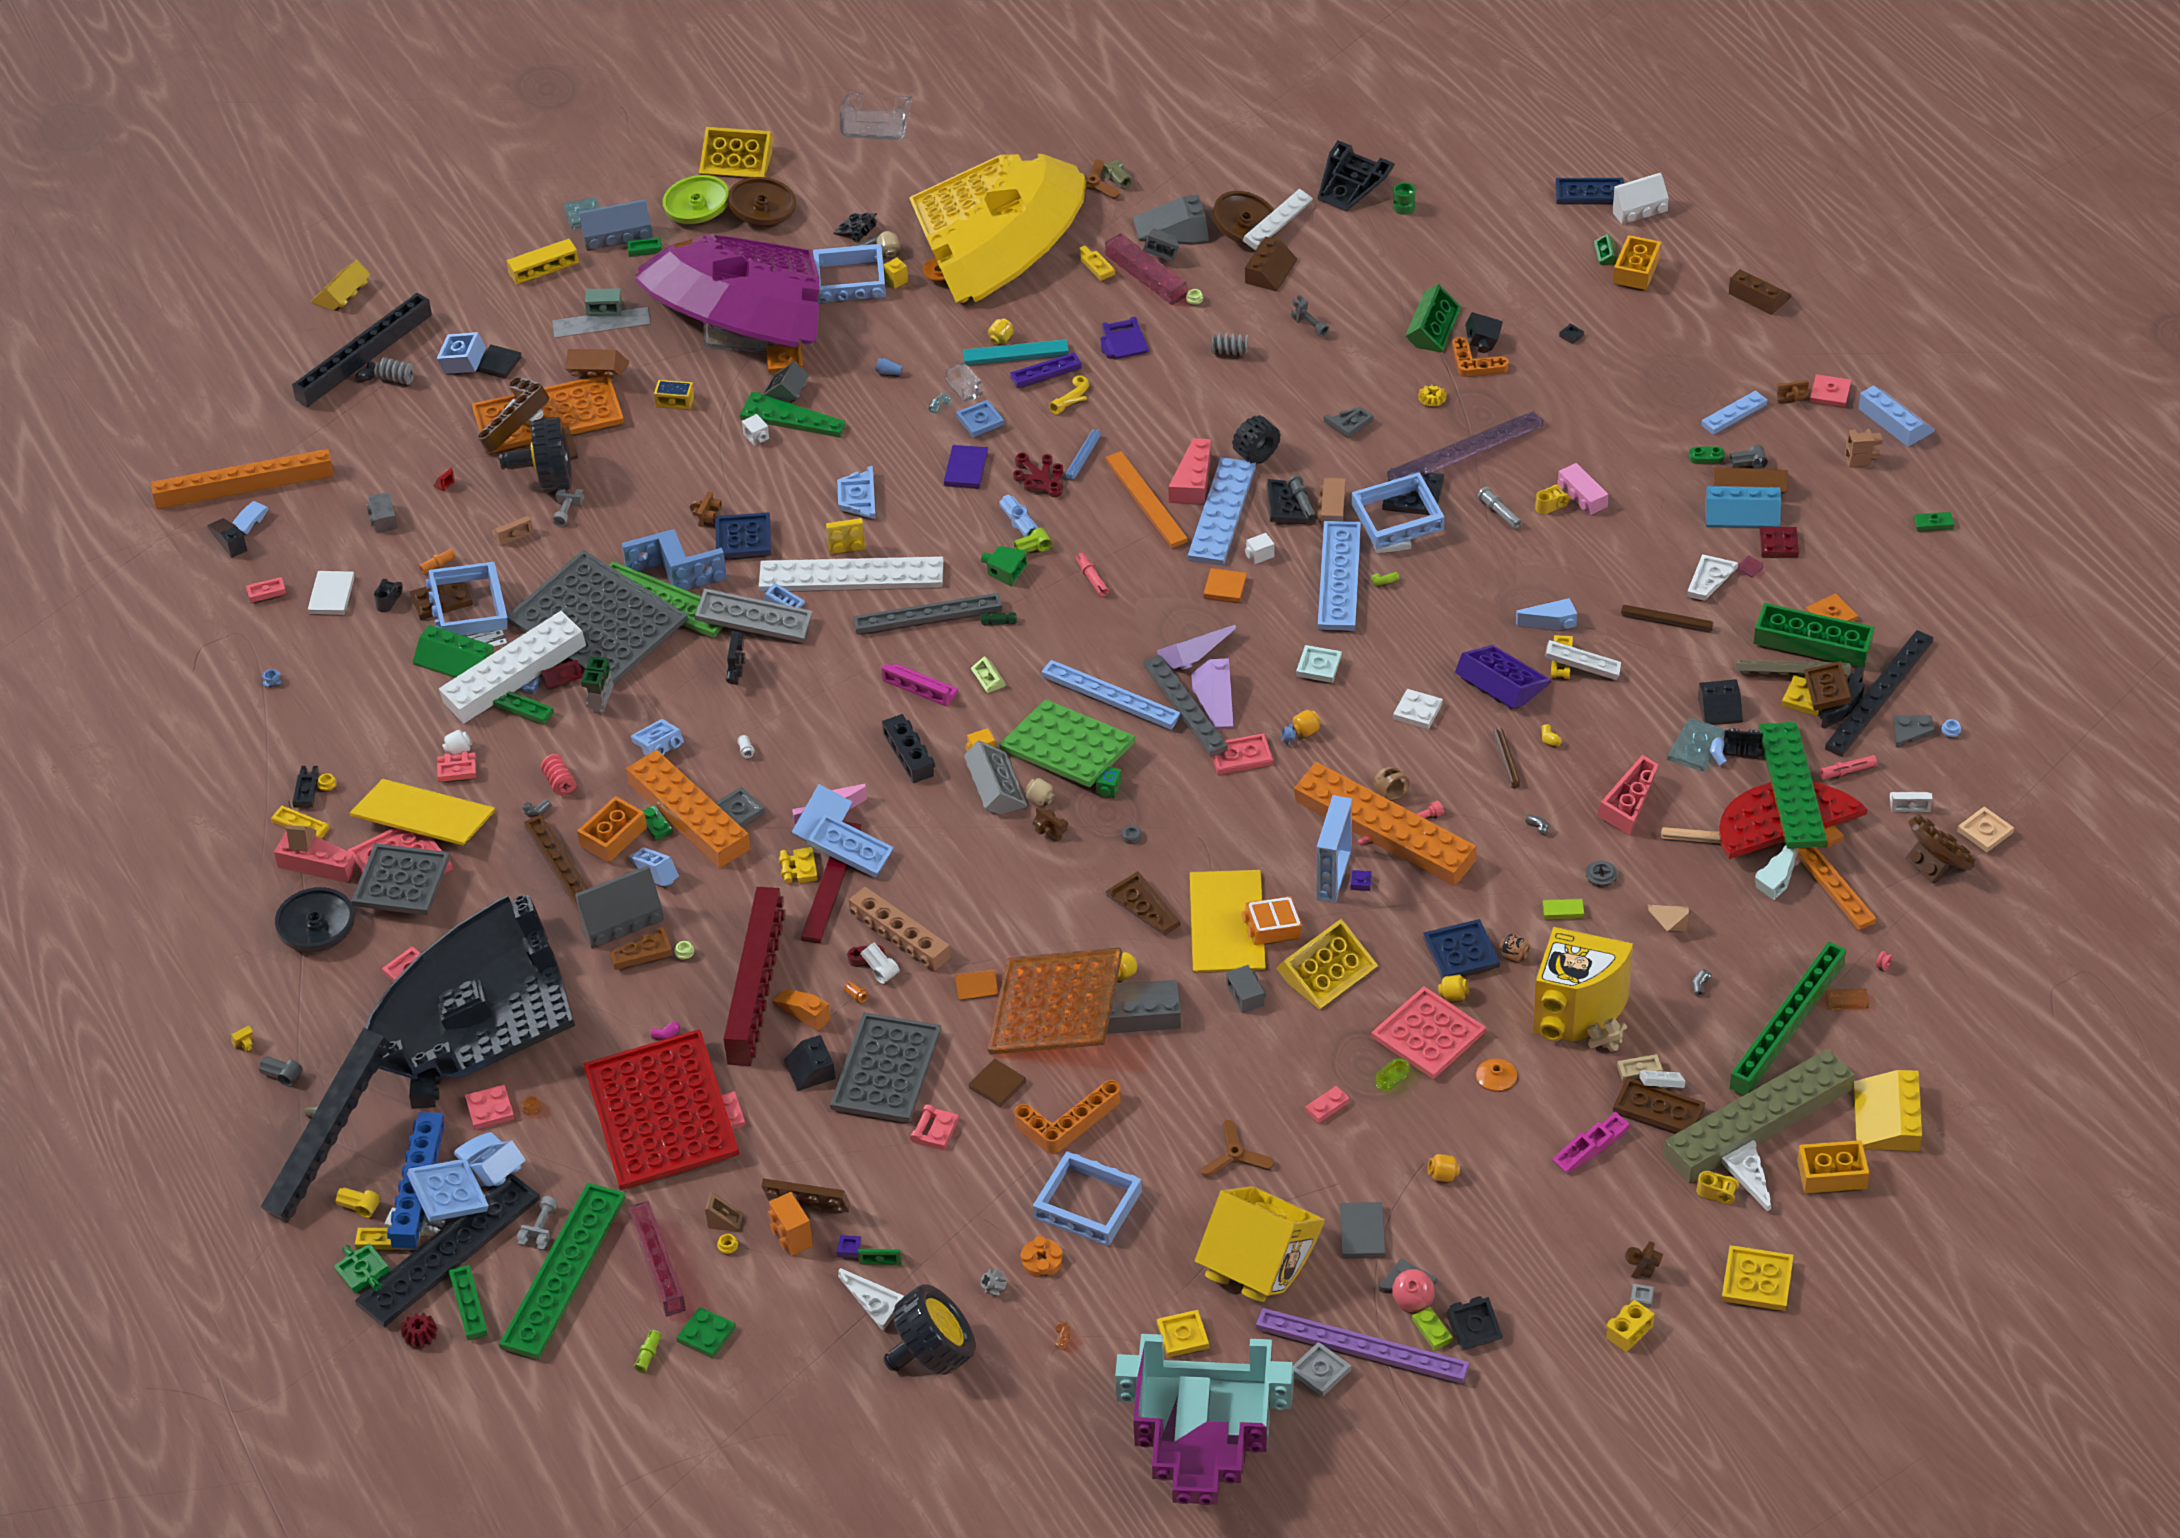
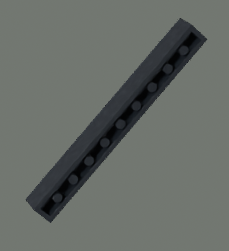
[292,293,432,407]
[260,1028,390,1223]

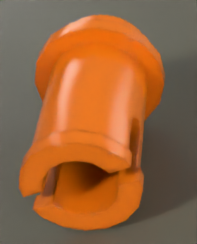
[843,981,868,1003]

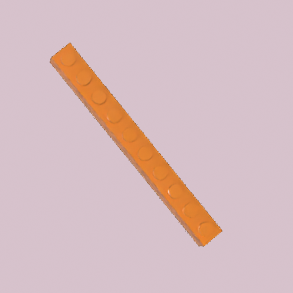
[151,449,334,509]

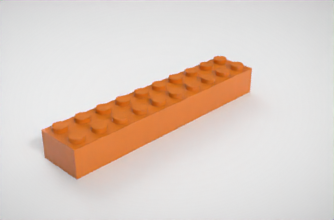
[1294,762,1477,886]

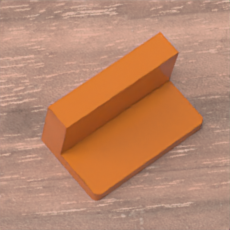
[954,969,998,1000]

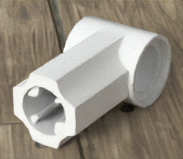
[860,942,899,984]

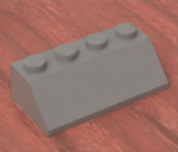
[964,740,1028,814]

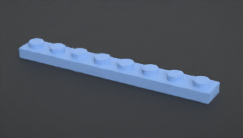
[1041,660,1181,730]

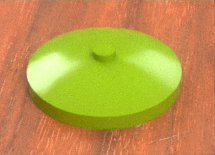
[663,175,729,224]

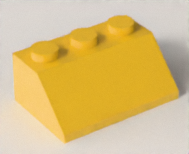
[311,259,371,310]

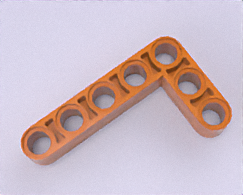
[1014,1080,1121,1154]

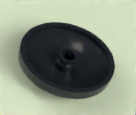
[275,887,355,952]

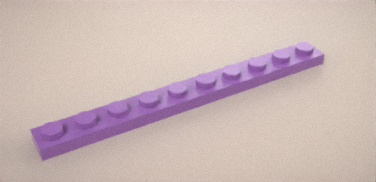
[1256,1308,1469,1384]

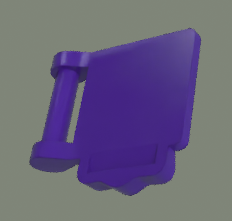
[1100,317,1148,359]

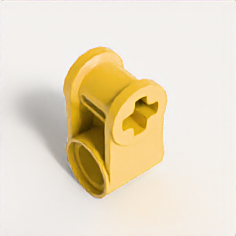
[1535,484,1571,515]
[1696,1171,1739,1205]

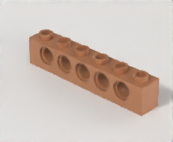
[848,887,951,971]

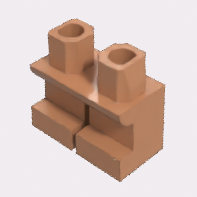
[1844,428,1883,468]

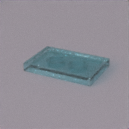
[1667,718,1725,771]

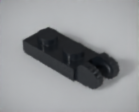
[293,766,319,808]

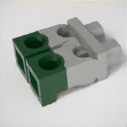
[581,656,614,714]

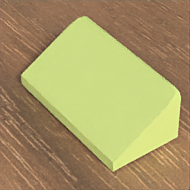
[971,656,1007,693]

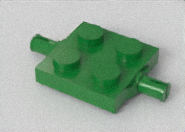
[334,1243,390,1294]

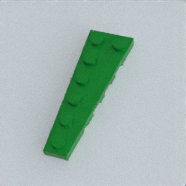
[740,392,846,438]

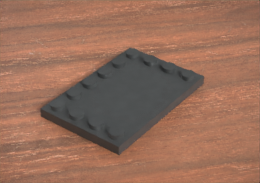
[830,1012,942,1123]

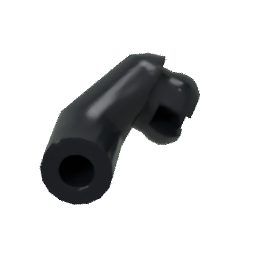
[355,362,375,382]

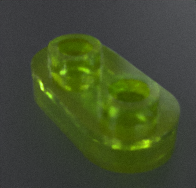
[1375,1058,1410,1091]

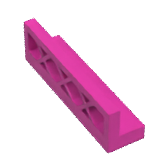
[881,663,958,707]

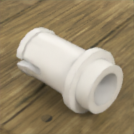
[737,735,755,759]

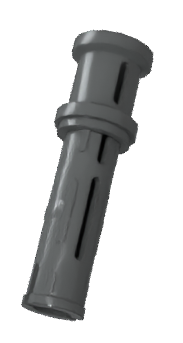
[1287,475,1318,523]

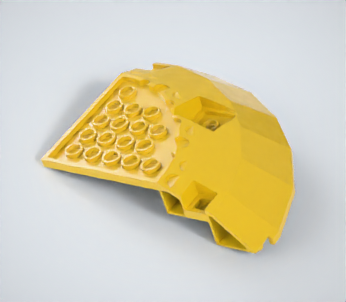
[909,154,1086,303]

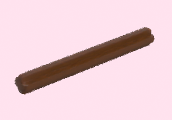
[1621,604,1713,632]

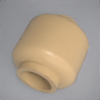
[876,231,900,258]
[1025,778,1054,807]

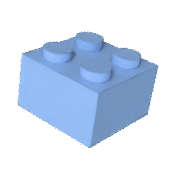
[437,332,486,374]
[469,1140,526,1188]

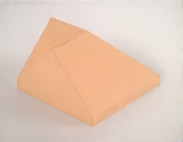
[1648,905,1689,932]

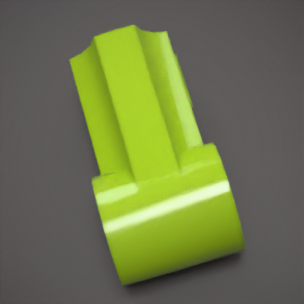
[1013,528,1052,553]

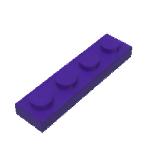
[1010,352,1082,388]

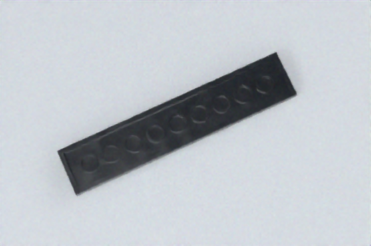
[355,1173,540,1328]

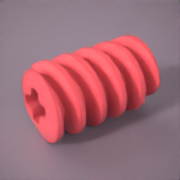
[541,754,577,795]

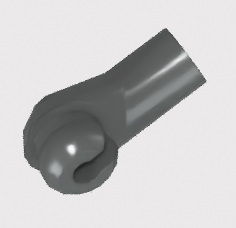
[522,799,552,816]

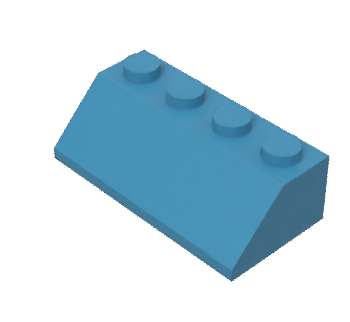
[1705,486,1781,528]

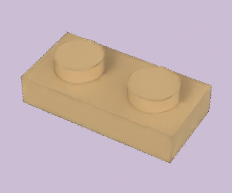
[1617,1054,1663,1082]

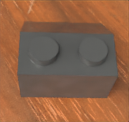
[762,361,809,403]

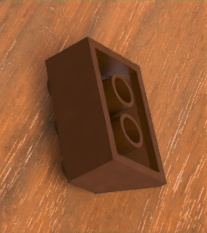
[1245,236,1297,292]
[1729,269,1792,315]

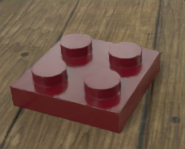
[1759,527,1799,558]

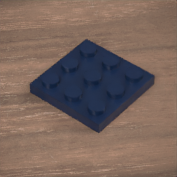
[715,512,771,559]
[1423,919,1500,979]

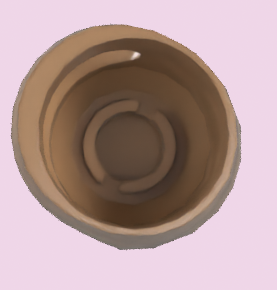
[1373,766,1410,800]

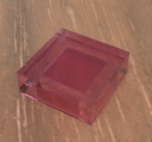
[1737,555,1764,578]

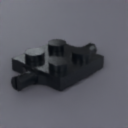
[726,631,746,685]

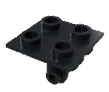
[833,212,877,242]
[1722,728,1763,757]

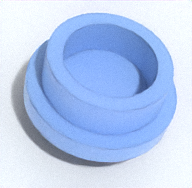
[1942,719,1961,737]

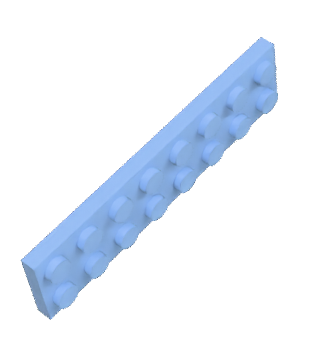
[1188,457,1256,566]
[1318,521,1361,631]

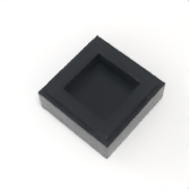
[1559,324,1584,344]

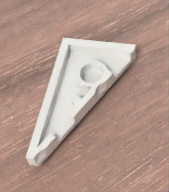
[1721,1140,1771,1211]
[838,1268,904,1330]

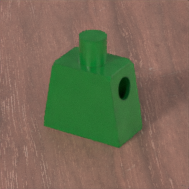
[981,546,1028,586]

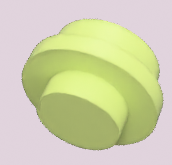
[1186,289,1203,305]
[674,941,694,960]

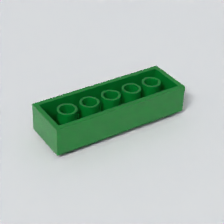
[1753,603,1875,668]

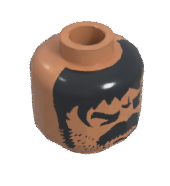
[1499,933,1530,962]

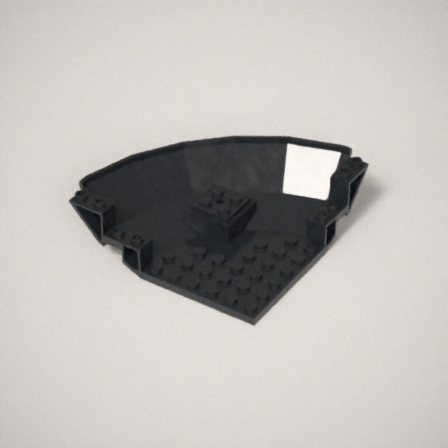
[365,894,576,1079]

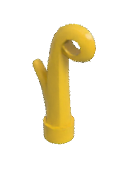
[1049,376,1090,415]

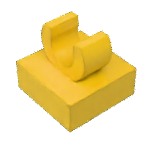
[231,1025,253,1052]

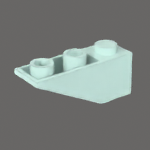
[1755,845,1798,900]

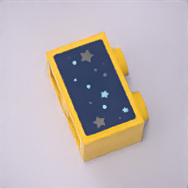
[654,380,695,410]

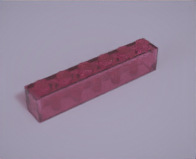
[1105,233,1187,305]
[628,1201,686,1317]

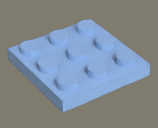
[407,1159,489,1222]

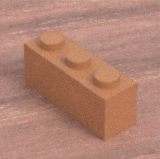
[1318,478,1346,528]

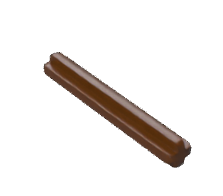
[1493,728,1520,788]

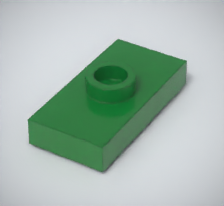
[1914,512,1954,531]

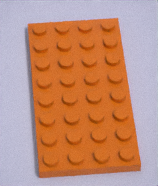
[472,375,624,454]

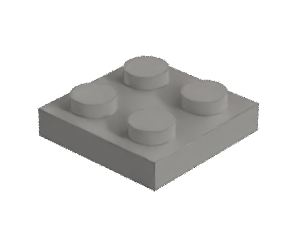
[1293,1342,1351,1397]

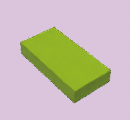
[1542,899,1584,920]

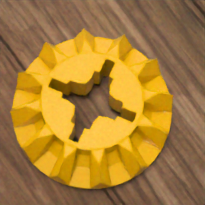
[1418,384,1447,406]

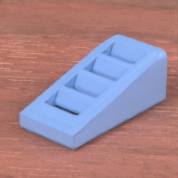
[763,583,805,608]

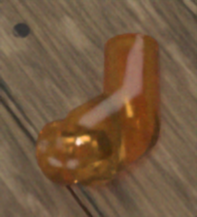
[1055,1321,1071,1350]

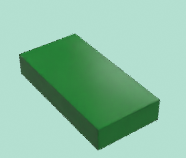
[627,237,662,257]

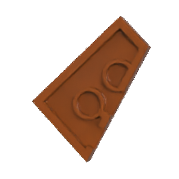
[610,926,673,970]

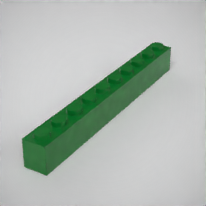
[1729,941,1847,1096]

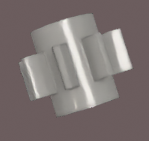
[981,1269,1007,1296]

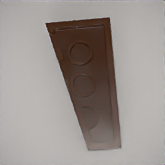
[1105,871,1181,936]

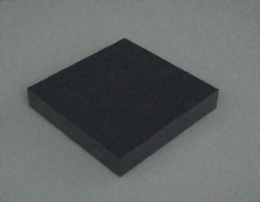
[476,344,522,379]

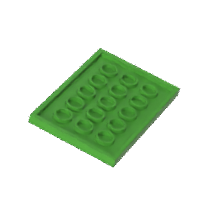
[999,699,1136,787]

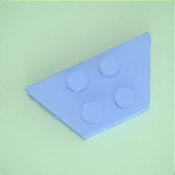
[837,466,876,519]

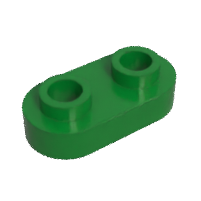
[1688,446,1725,464]

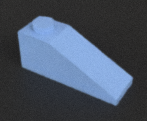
[1516,598,1577,631]
[628,847,679,886]

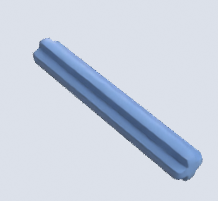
[1066,429,1101,480]

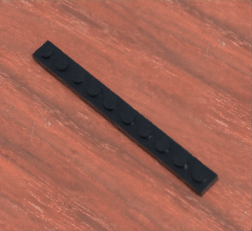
[1825,630,1934,757]

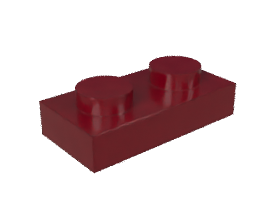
[541,660,583,689]

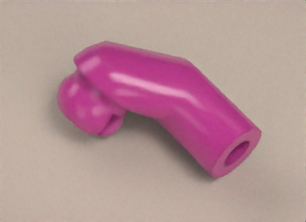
[651,1022,680,1039]

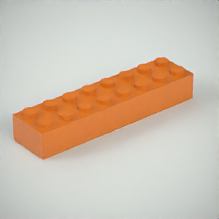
[626,749,751,868]

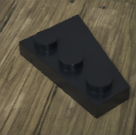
[1266,479,1307,524]

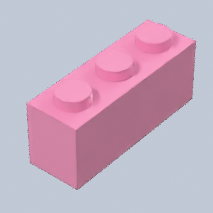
[1557,463,1608,515]

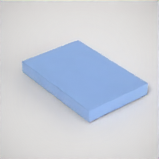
[791,784,853,842]

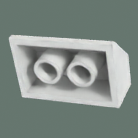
[1613,173,1669,225]

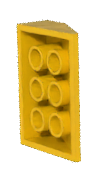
[699,127,774,178]
[1276,919,1378,1010]
[1854,1070,1922,1151]

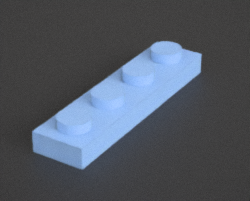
[1701,390,1767,435]

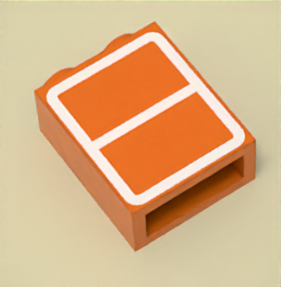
[1242,896,1302,945]

